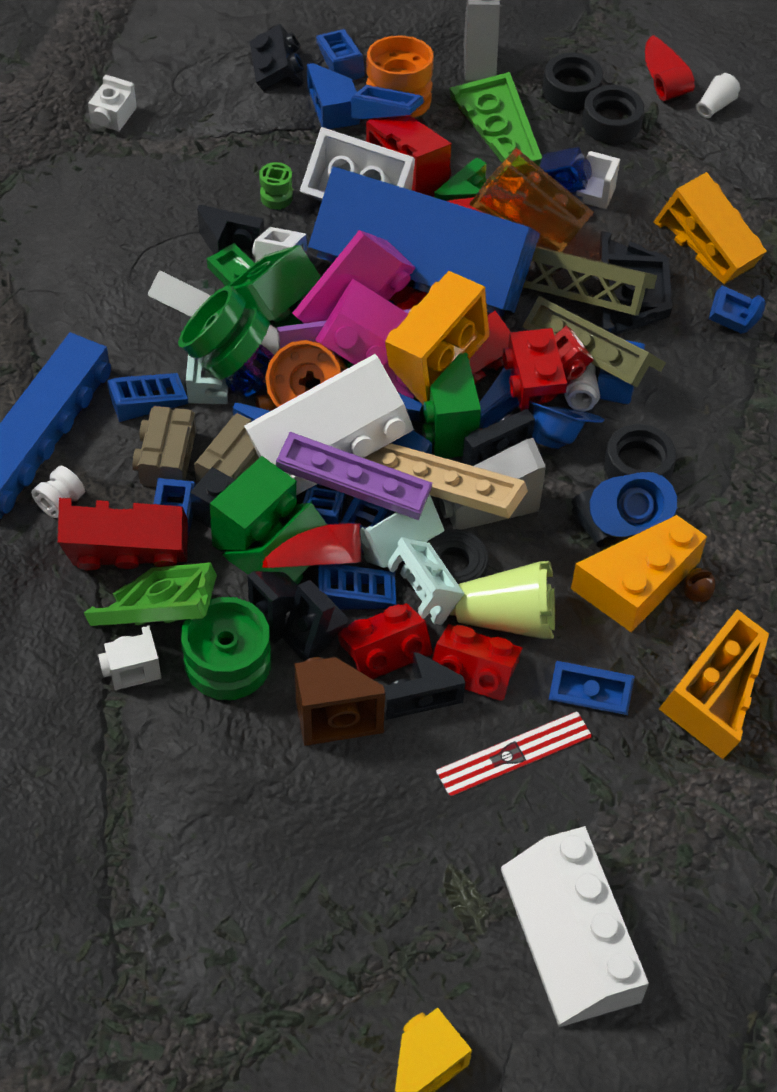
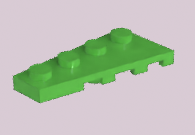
[449,72,543,175]

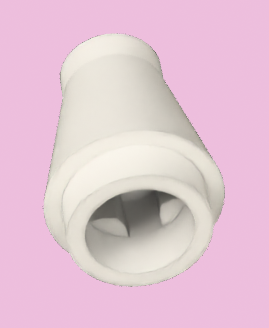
[696,73,740,118]
[564,363,600,412]

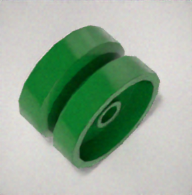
[178,286,270,380]
[181,597,271,700]

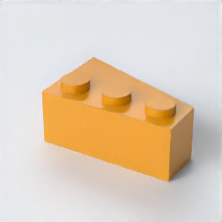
[654,172,767,284]
[571,515,707,633]
[659,609,769,759]

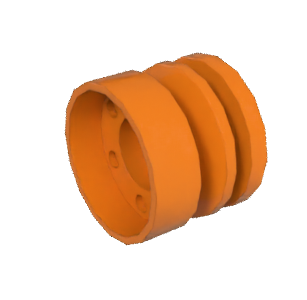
[366,35,434,118]
[265,340,348,407]

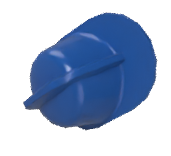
[529,401,604,449]
[590,472,677,537]

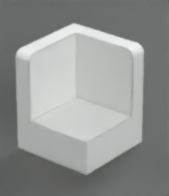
[576,151,620,209]

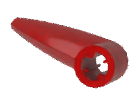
[645,35,695,101]
[262,523,361,568]

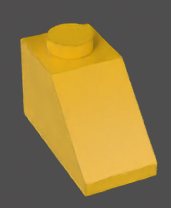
[395,1008,472,1092]

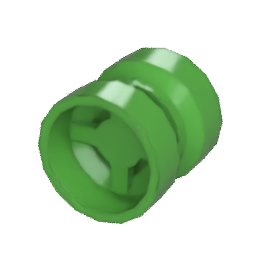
[259,162,293,209]

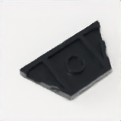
[600,231,672,335]

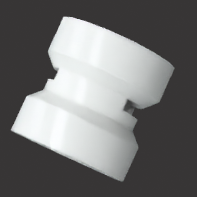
[31,466,85,518]

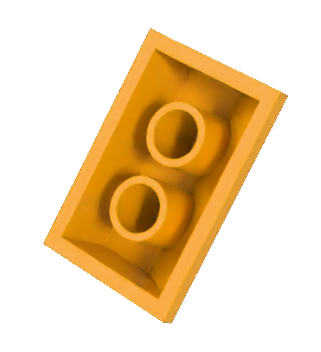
[385,271,489,405]

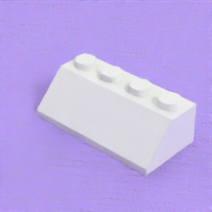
[244,354,414,495]
[501,826,649,1027]

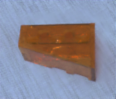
[469,148,594,252]

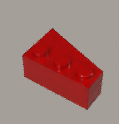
[366,115,452,197]
[58,498,188,570]

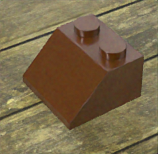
[295,657,385,746]

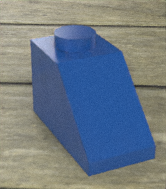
[307,63,360,129]

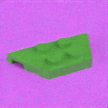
[84,562,217,626]

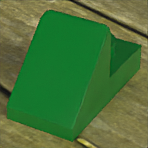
[434,157,487,201]

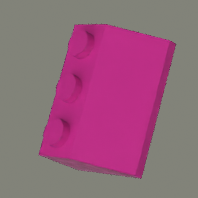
[292,230,416,323]
[315,279,415,399]

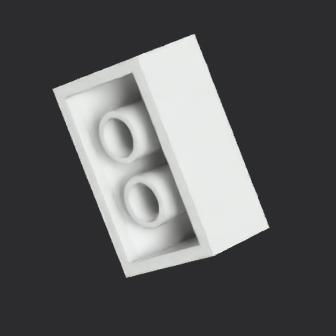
[300,127,415,201]

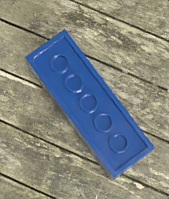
[308,166,540,316]

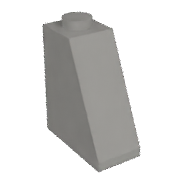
[464,0,500,84]
[439,438,546,530]

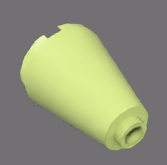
[450,561,555,639]

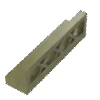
[523,246,657,316]
[522,296,666,387]

